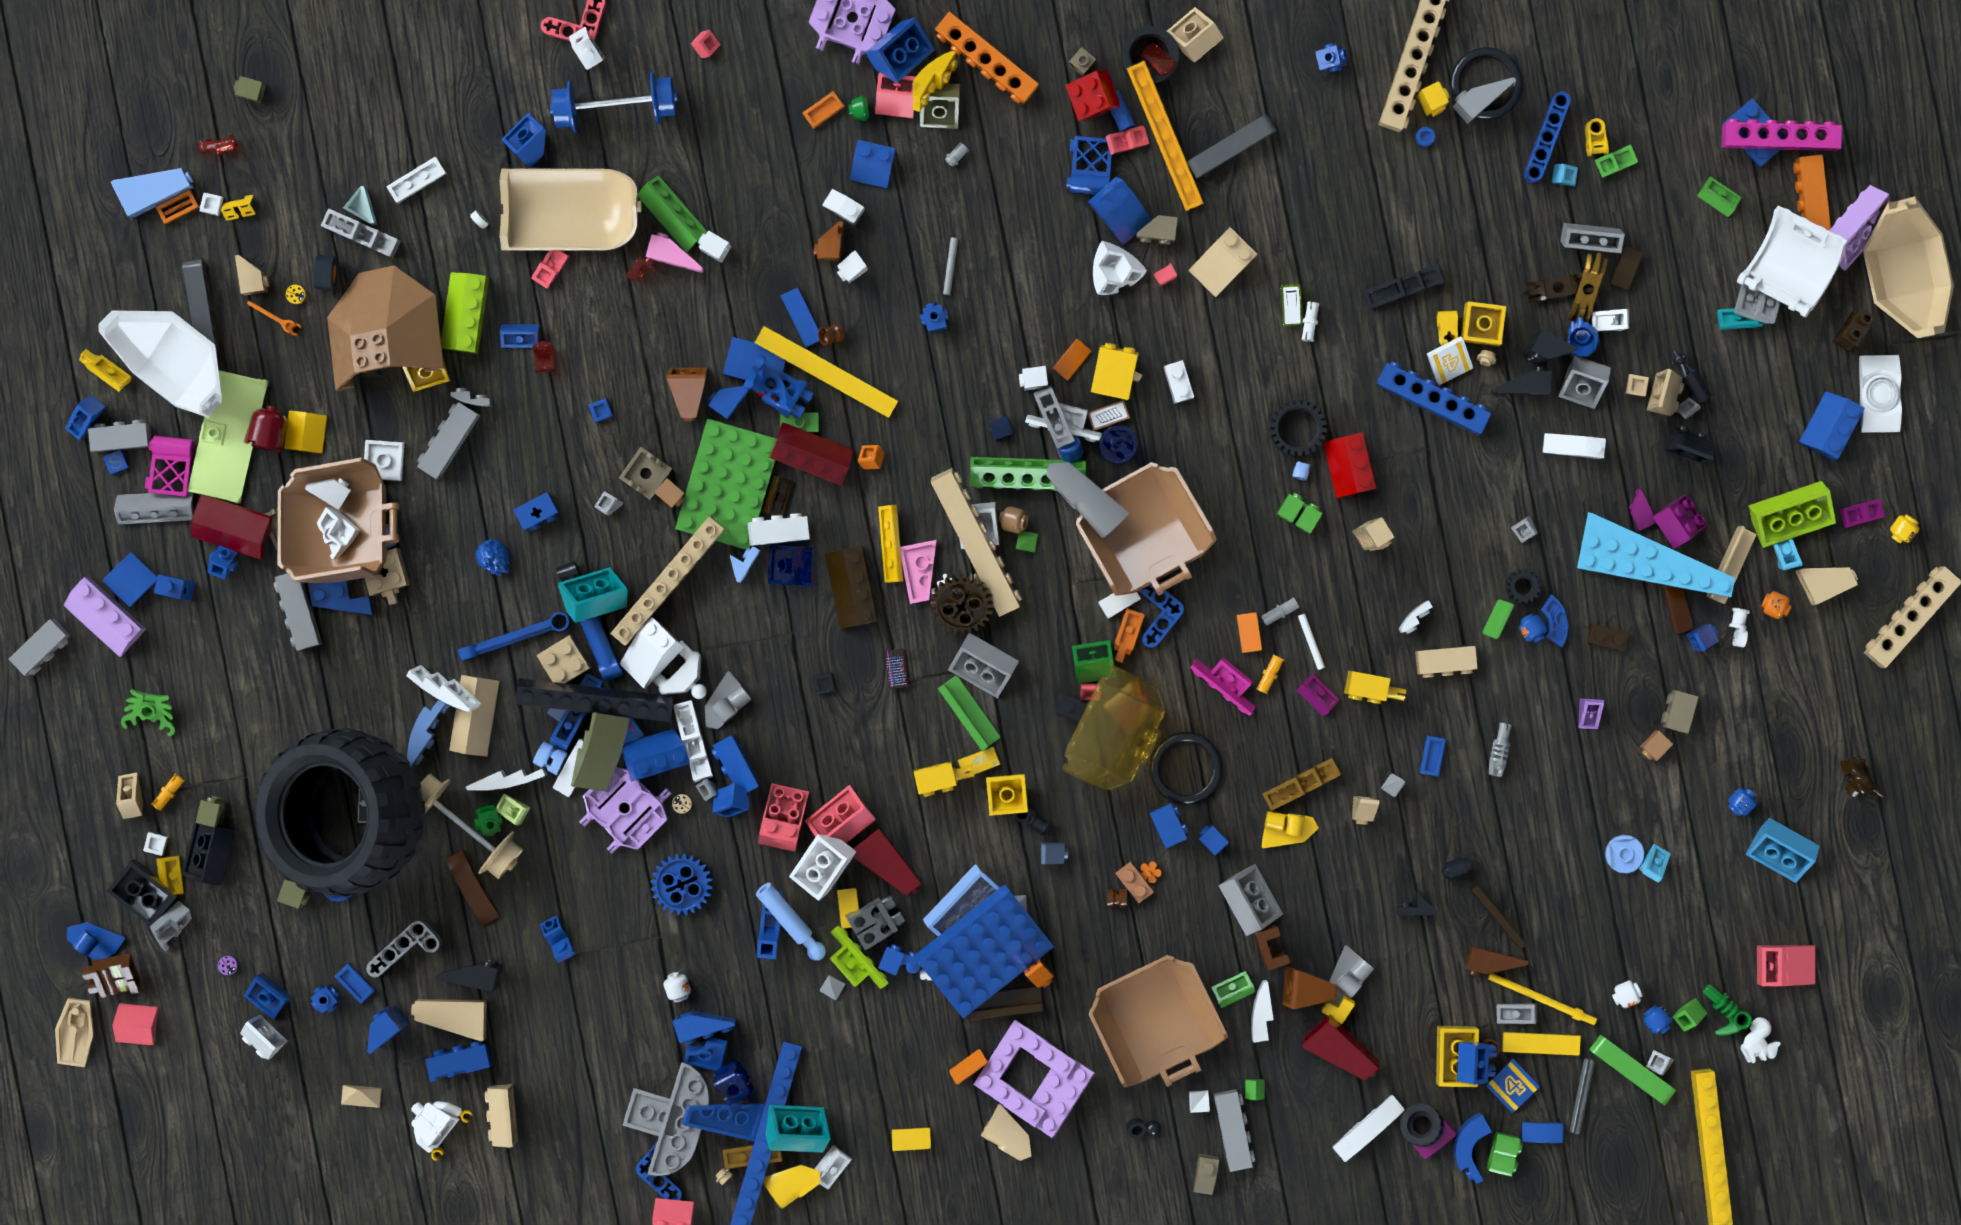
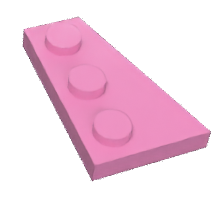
[900,540,936,604]

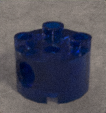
[1098,425,1137,465]
[713,1059,754,1106]

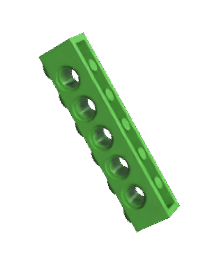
[970,457,1086,491]

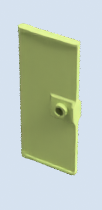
[187,370,269,504]

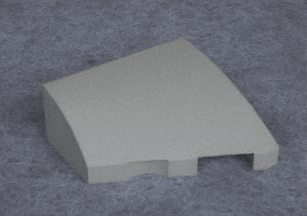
[150,901,192,951]

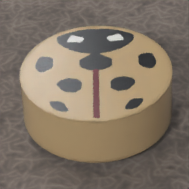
[672,794,692,813]

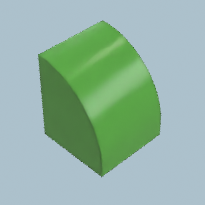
[1672,998,1707,1031]

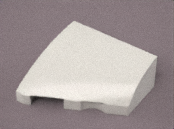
[317,507,360,560]

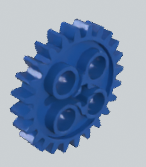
[650,853,713,916]

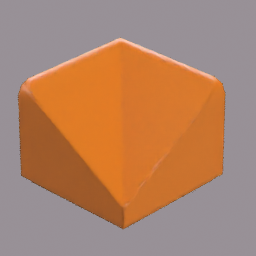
[858,445,885,469]

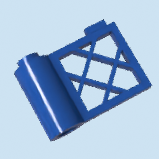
[1066,136,1112,195]

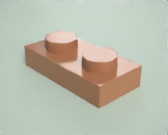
[1115,861,1154,903]

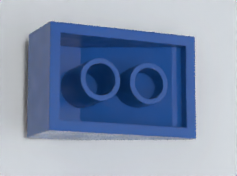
[1088,177,1152,245]

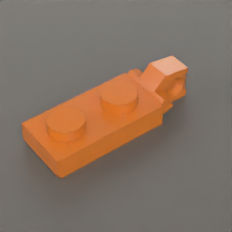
[1114,608,1145,663]

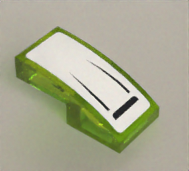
[1281,284,1302,326]

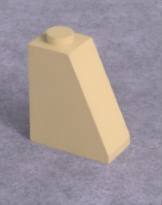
[1795,567,1858,605]

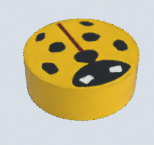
[286,285,306,304]

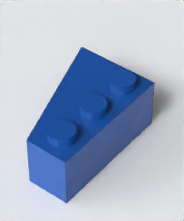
[425,1041,493,1082]

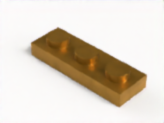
[722,1145,782,1169]

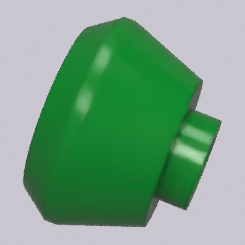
[848,95,869,122]

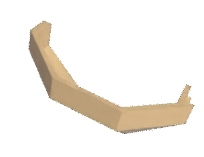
[1863,196,1954,338]

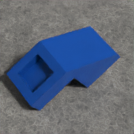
[540,915,575,963]

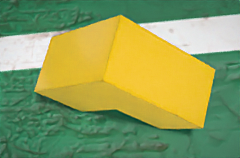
[1322,995,1355,1024]

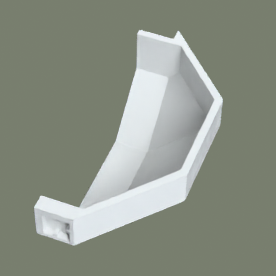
[99,311,222,417]

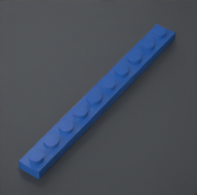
[731,1041,802,1225]

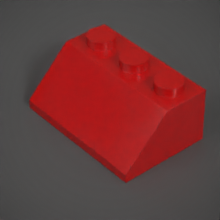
[1323,432,1376,498]

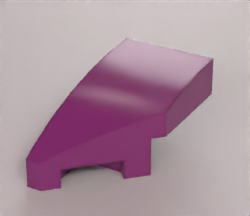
[1629,488,1656,531]

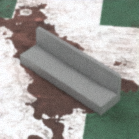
[114,491,194,524]

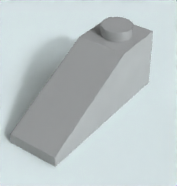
[1033,385,1075,449]

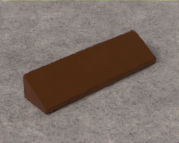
[1661,584,1694,634]

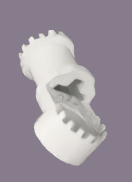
[1729,608,1750,648]

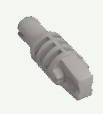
[1489,723,1512,777]

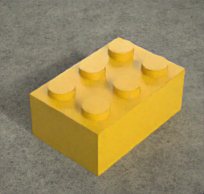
[1436,1026,1479,1087]

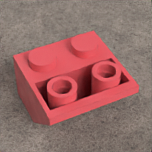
[875,72,916,119]
[652,1198,694,1225]

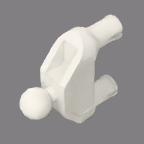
[652,640,706,699]

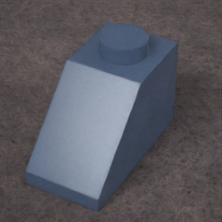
[1041,842,1068,864]

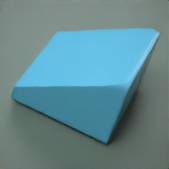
[1552,164,1578,187]

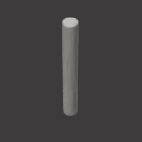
[943,237,958,295]

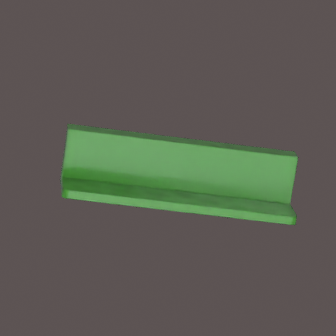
[637,175,707,252]
[938,676,1000,751]

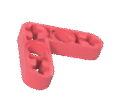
[541,0,606,42]

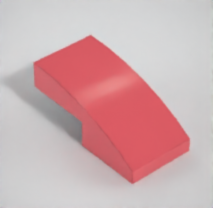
[1106,126,1150,155]
[531,250,570,288]

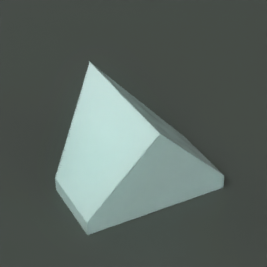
[343,186,377,226]

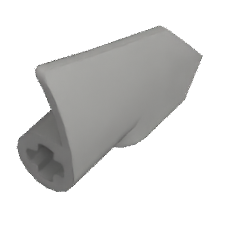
[705,671,752,729]
[1329,945,1374,1004]

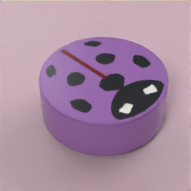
[218,955,238,975]

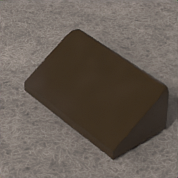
[761,475,794,517]

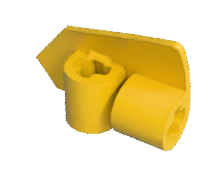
[1262,812,1319,848]
[763,1165,821,1209]

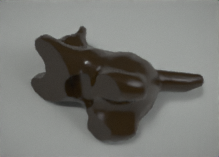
[1840,756,1887,798]

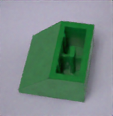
[1071,640,1115,684]

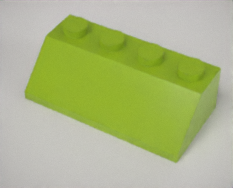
[441,272,489,354]
[1748,481,1836,548]

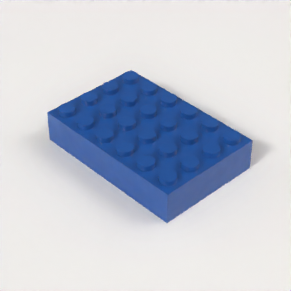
[914,884,1054,1019]

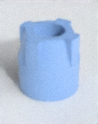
[1292,462,1310,481]

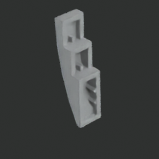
[321,209,401,258]

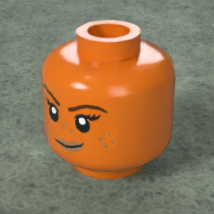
[1761,591,1792,619]

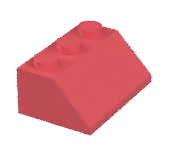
[805,785,876,843]

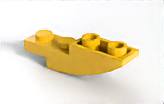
[913,51,958,112]

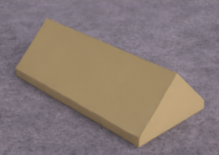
[449,675,500,757]

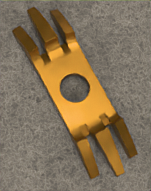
[1567,253,1608,323]

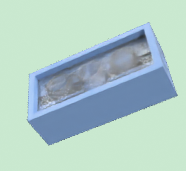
[923,864,1000,936]

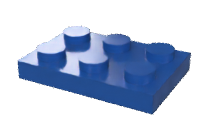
[1722,98,1785,167]

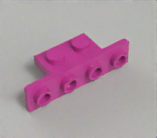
[1190,658,1256,716]

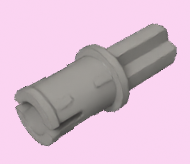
[1261,597,1299,625]

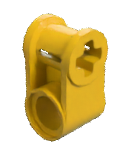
[1585,118,1609,157]
[1437,311,1458,346]

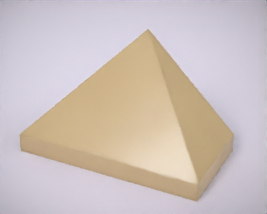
[341,1085,382,1108]

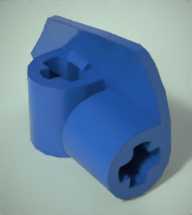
[67,922,125,960]

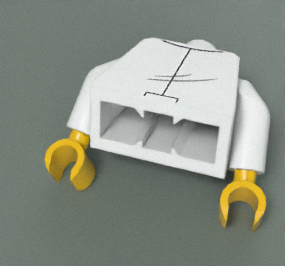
[411,1101,472,1160]

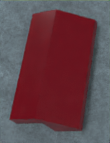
[191,494,272,559]

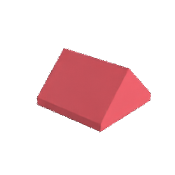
[112,1003,158,1046]

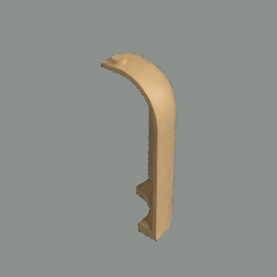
[500,169,642,250]

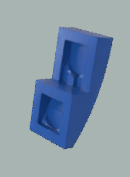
[1522,1122,1564,1143]

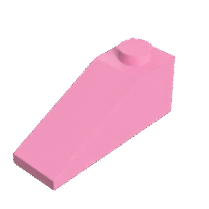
[646,233,704,273]

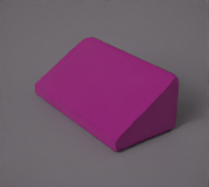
[1297,673,1340,716]

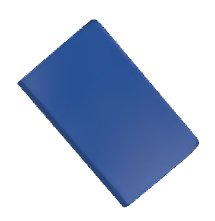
[500,324,540,348]

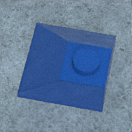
[501,113,546,168]

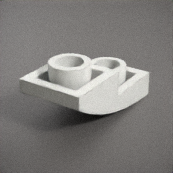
[1399,601,1432,634]

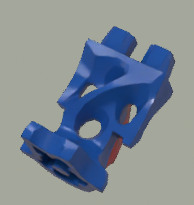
[743,353,814,419]

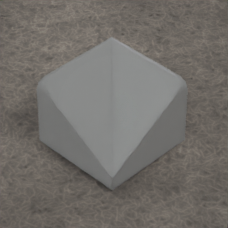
[1381,773,1405,797]

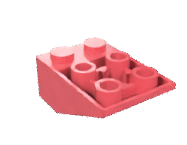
[758,783,809,852]
[1757,945,1815,986]

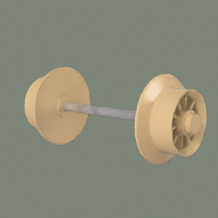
[420,774,523,879]

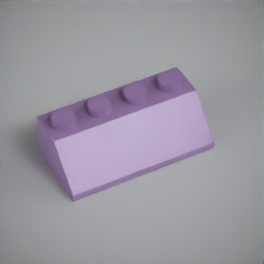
[1828,185,1890,271]
[63,577,146,657]

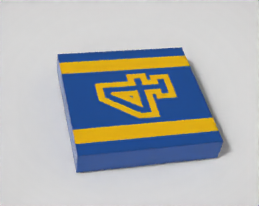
[1485,1058,1540,1113]

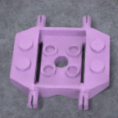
[809,0,896,64]
[579,766,672,854]

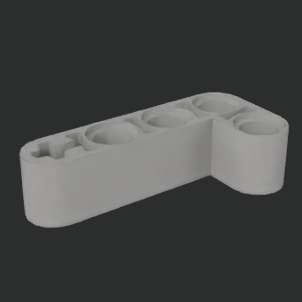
[366,919,442,977]

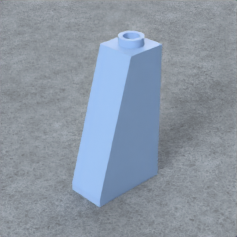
[111,168,194,219]

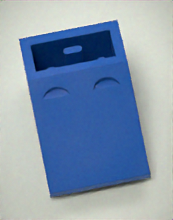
[673,1011,737,1045]

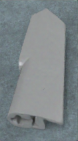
[1046,462,1129,538]

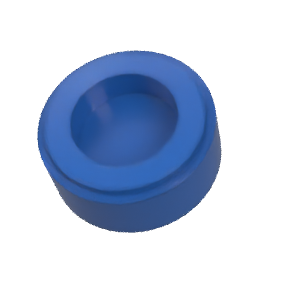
[1415,127,1435,147]

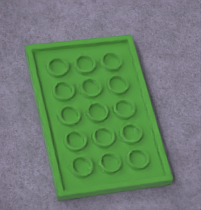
[675,419,776,550]

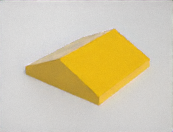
[284,411,328,454]

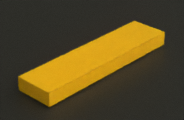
[878,505,903,583]
[1502,1032,1581,1055]

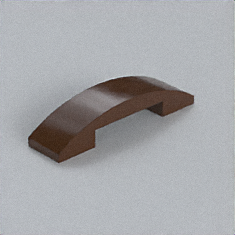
[446,850,500,926]

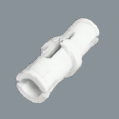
[1301,302,1319,342]

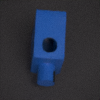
[154,574,196,601]

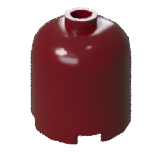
[243,406,288,453]

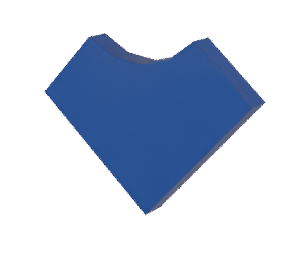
[684,1037,727,1072]

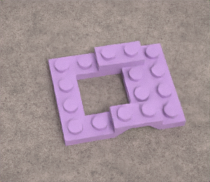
[974,1020,1095,1138]

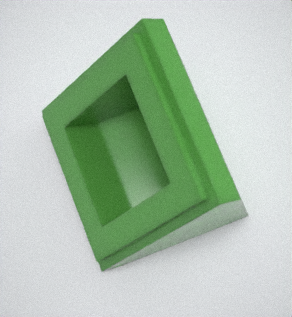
[1245,1079,1265,1100]

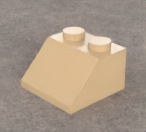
[1167,7,1223,63]

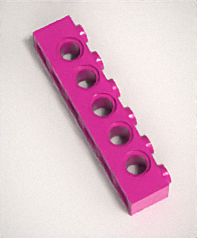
[1721,119,1842,151]

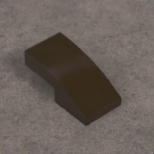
[1610,245,1643,290]

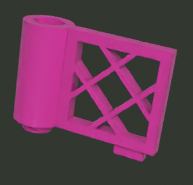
[145,436,195,497]

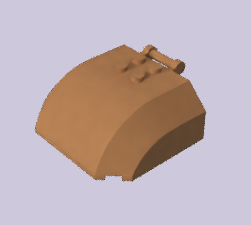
[277,458,399,583]
[1076,462,1217,596]
[1089,955,1228,1088]

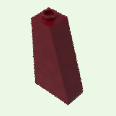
[853,828,922,895]
[1302,1014,1379,1080]

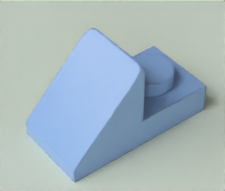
[730,546,761,583]

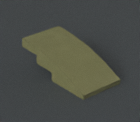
[571,712,630,791]

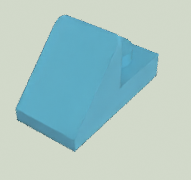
[1772,538,1802,570]
[1639,844,1671,883]

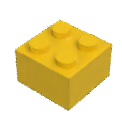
[1461,301,1506,346]

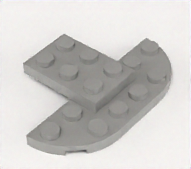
[623,1062,709,1176]

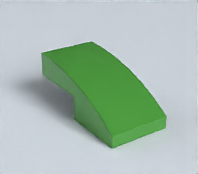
[1595,145,1638,178]

